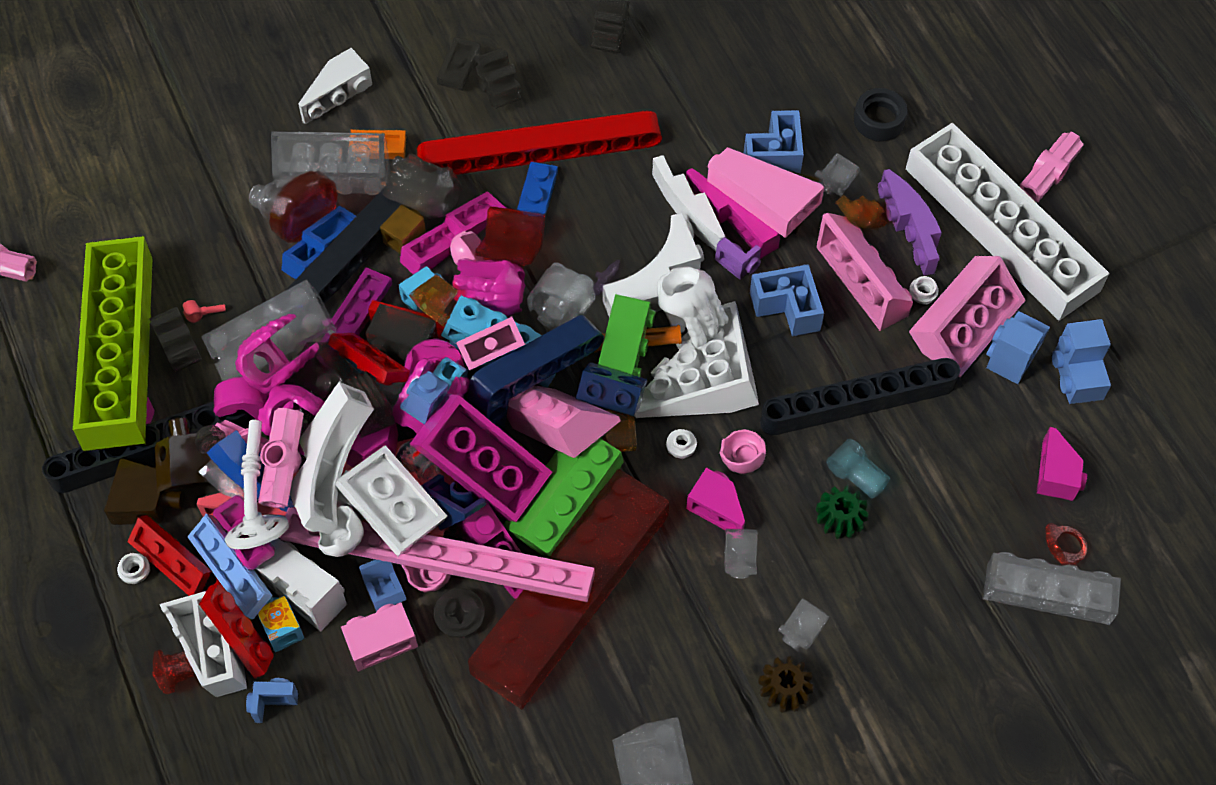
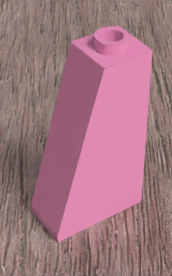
[707,147,824,238]

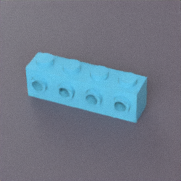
[441,295,555,388]

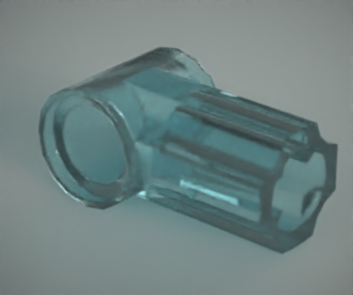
[826,439,890,499]

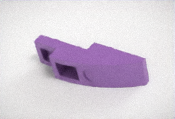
[878,169,942,275]

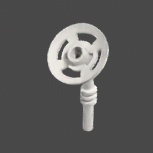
[225,420,289,549]

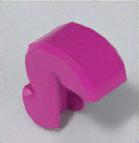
[213,376,269,420]
[213,495,275,570]

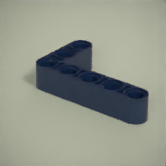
[467,315,604,432]

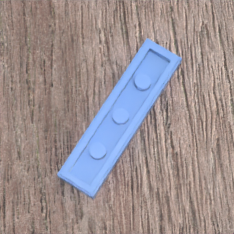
[188,514,273,619]

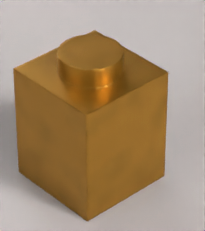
[380,204,426,254]

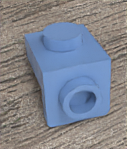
[359,560,406,612]
[246,678,298,723]

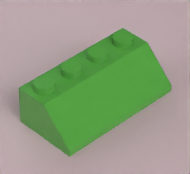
[503,438,624,560]

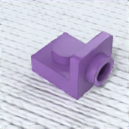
[715,237,761,280]

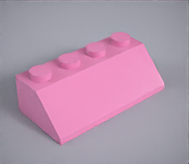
[816,213,913,331]
[909,256,1026,377]
[506,386,621,458]

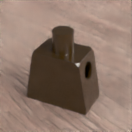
[155,418,225,493]
[104,459,185,525]

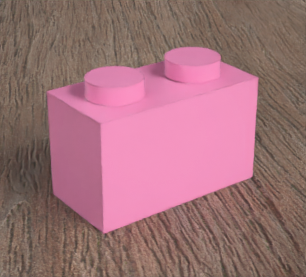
[456,317,525,370]
[341,603,418,672]

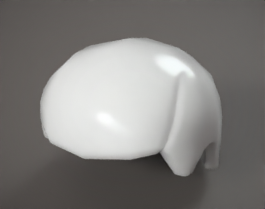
[318,506,364,557]

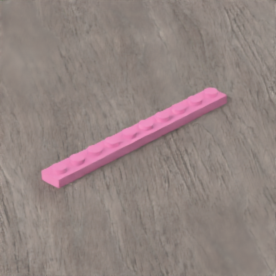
[280,507,595,602]

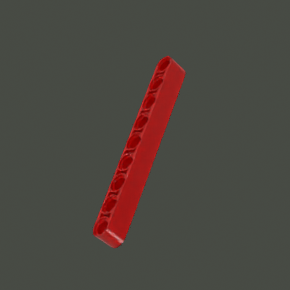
[417,111,662,178]

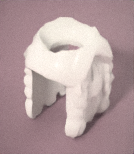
[657,266,728,348]

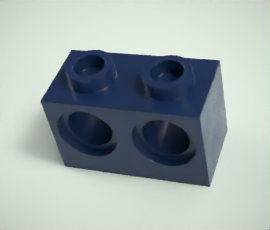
[576,362,647,417]

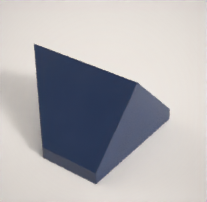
[421,474,486,531]

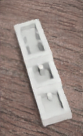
[652,155,725,251]

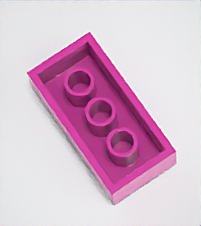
[410,394,552,522]

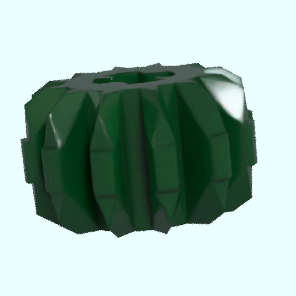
[816,485,869,539]

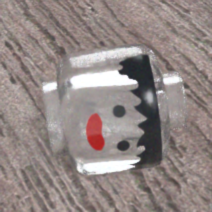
[396,439,441,485]

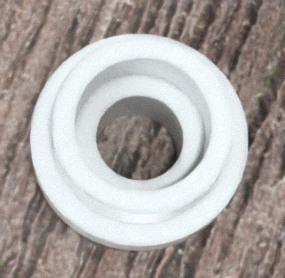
[909,276,939,304]
[666,429,697,459]
[117,553,150,584]

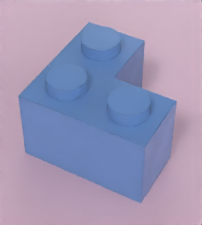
[743,110,804,173]
[749,264,824,336]
[986,311,1050,384]
[1052,319,1111,404]

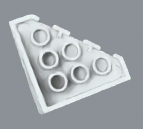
[635,301,759,418]

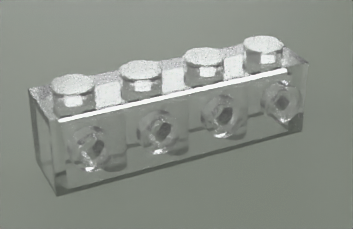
[983,552,1121,625]

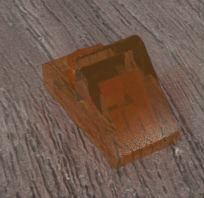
[409,275,458,326]

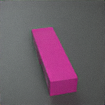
[686,168,781,259]
[400,191,506,275]

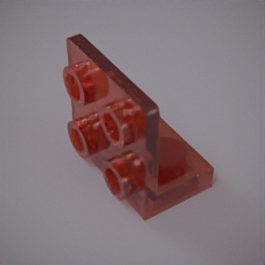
[475,206,545,266]

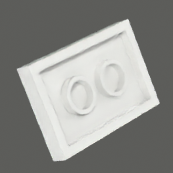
[335,445,447,557]

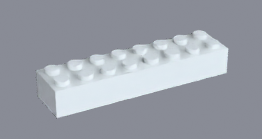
[906,123,1109,321]

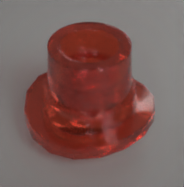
[152,649,194,694]

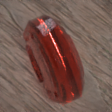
[269,170,338,243]

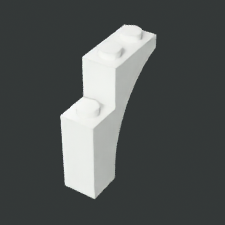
[603,213,704,318]
[290,382,374,535]

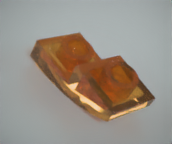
[836,195,887,228]
[600,407,637,451]

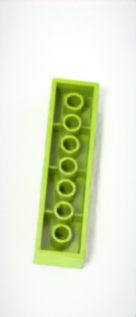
[73,236,153,451]

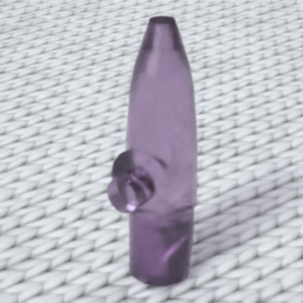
[591,260,620,295]

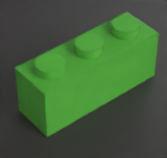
[598,294,656,377]

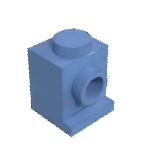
[400,371,449,424]

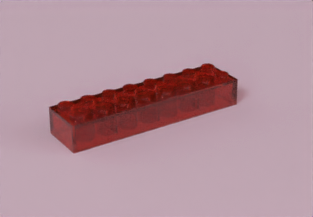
[468,468,670,710]

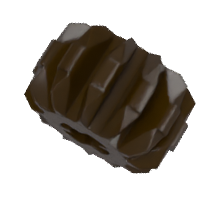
[758,656,814,713]

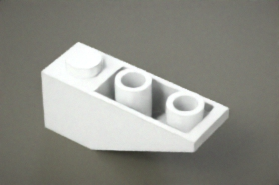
[298,48,372,124]

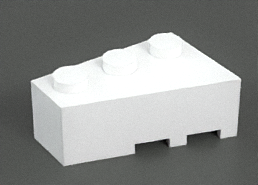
[254,538,347,632]
[159,591,247,697]

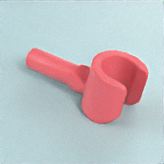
[182,300,226,323]

